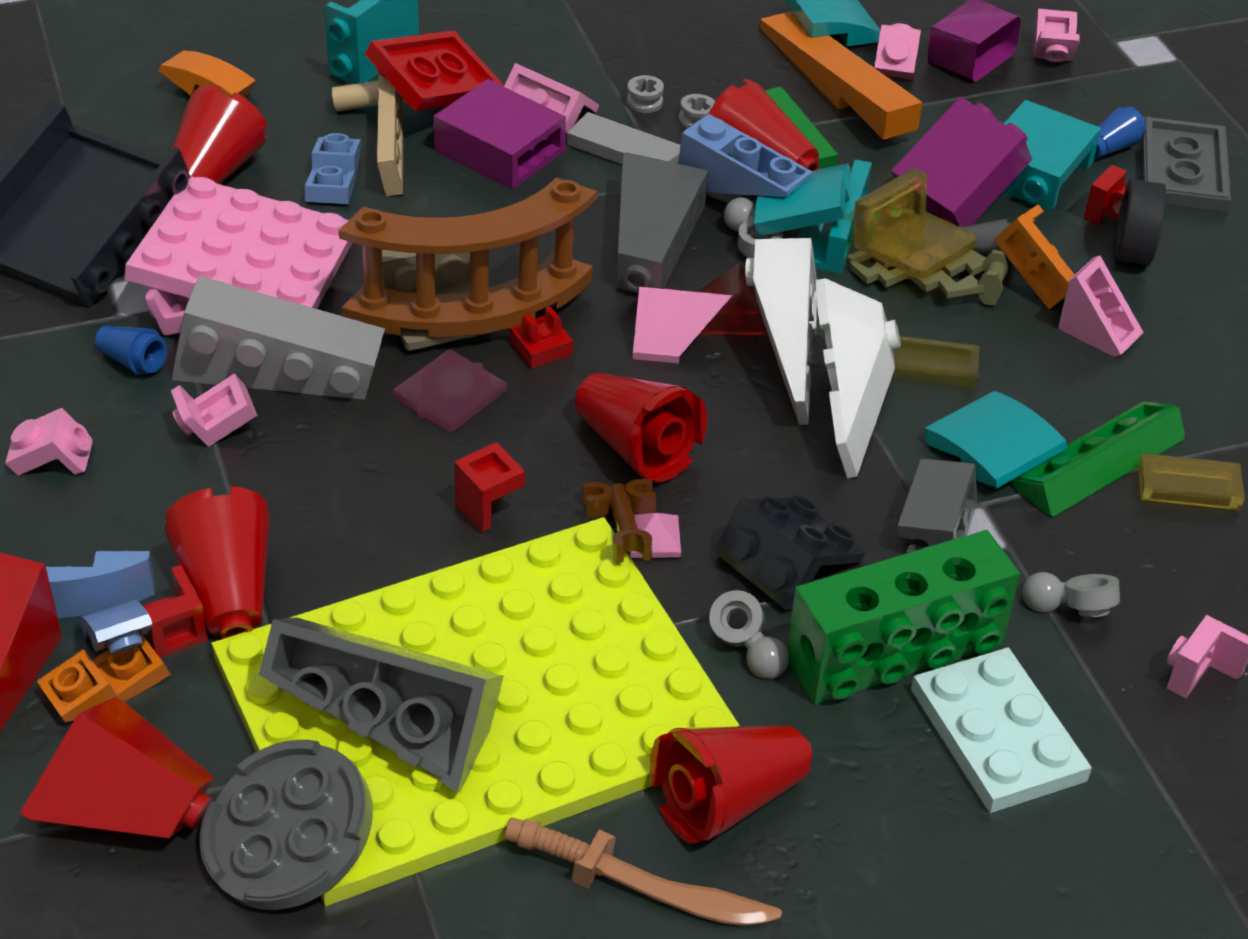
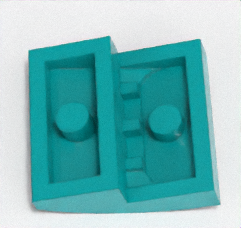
[785,0,881,46]
[754,163,850,236]
[925,391,1067,488]

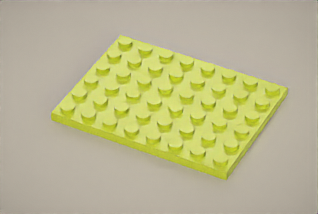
[212,517,740,907]

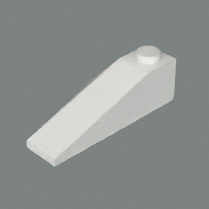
[746,238,817,425]
[816,278,901,478]

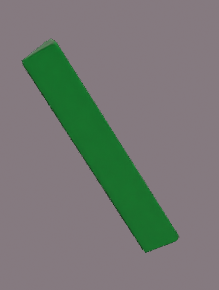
[1010,401,1185,516]

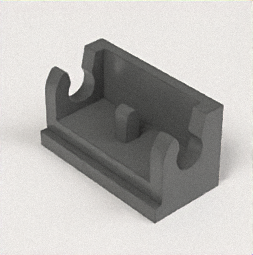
[898,459,978,554]

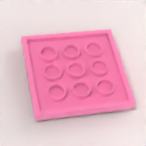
[124,177,352,309]

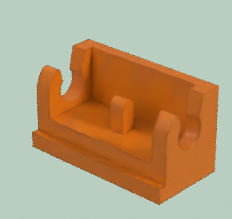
[994,204,1075,309]

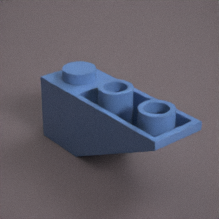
[678,114,813,197]

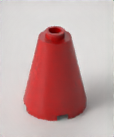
[708,79,819,171]
[171,85,268,184]
[575,373,708,483]
[164,487,270,639]
[650,725,812,843]

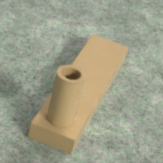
[332,74,404,197]

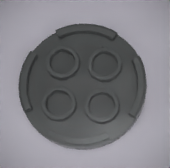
[200,740,373,910]

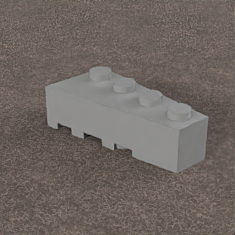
[172,276,385,400]

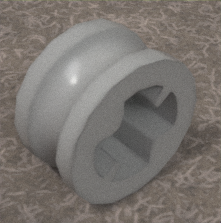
[627,75,664,113]
[678,94,715,128]

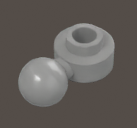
[724,197,783,258]
[1022,572,1120,617]
[709,590,789,679]

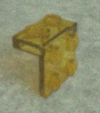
[854,168,977,278]

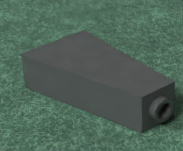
[616,152,708,293]

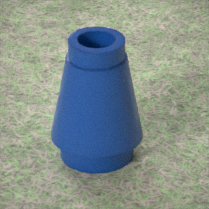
[1094,106,1146,159]
[95,325,168,375]

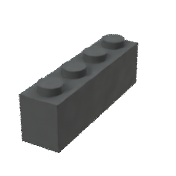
[259,617,504,792]

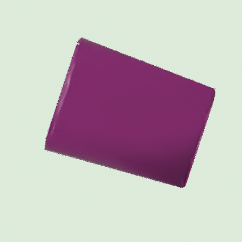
[928,0,1021,82]

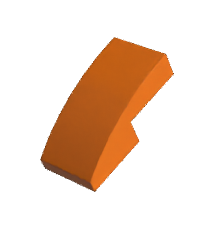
[158,50,256,97]
[37,636,171,722]

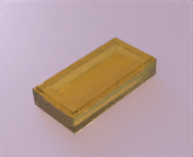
[892,336,980,389]
[1138,453,1245,510]

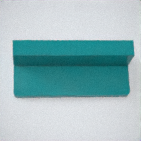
[798,159,872,274]

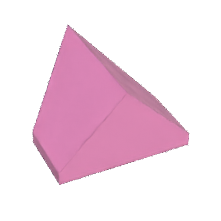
[1058,255,1144,357]
[633,287,732,364]

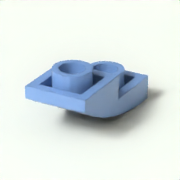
[305,133,361,204]
[46,551,156,618]
[78,600,152,655]

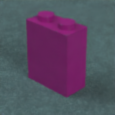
[433,79,566,190]
[891,96,1032,229]

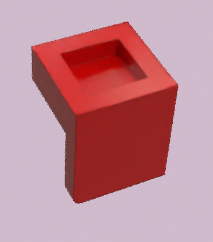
[454,442,525,533]
[143,565,208,658]

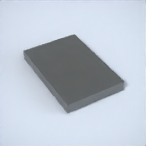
[1141,117,1231,212]

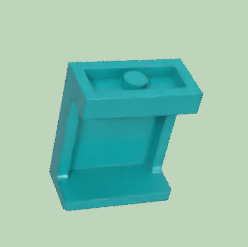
[324,0,419,84]
[1002,100,1101,211]

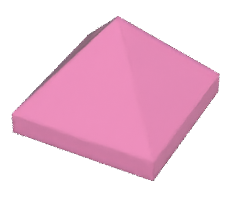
[629,513,681,558]

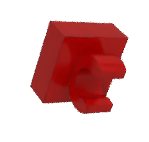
[1083,165,1127,226]
[510,307,573,369]

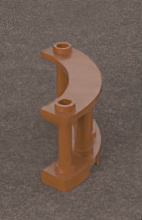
[338,178,598,338]

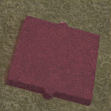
[393,349,507,433]

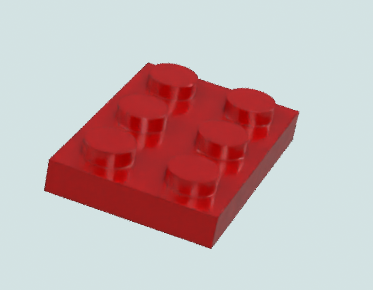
[365,30,504,111]

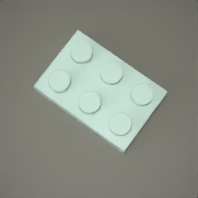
[911,647,1092,813]

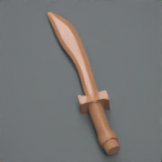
[505,817,782,926]

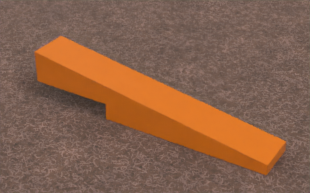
[759,11,923,140]

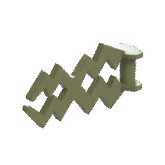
[848,244,1009,306]

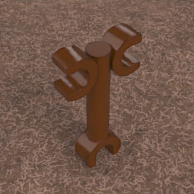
[582,479,656,563]

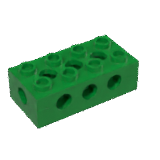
[787,529,1020,705]

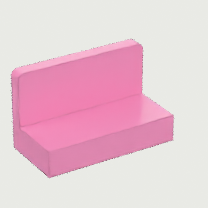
[504,63,600,133]

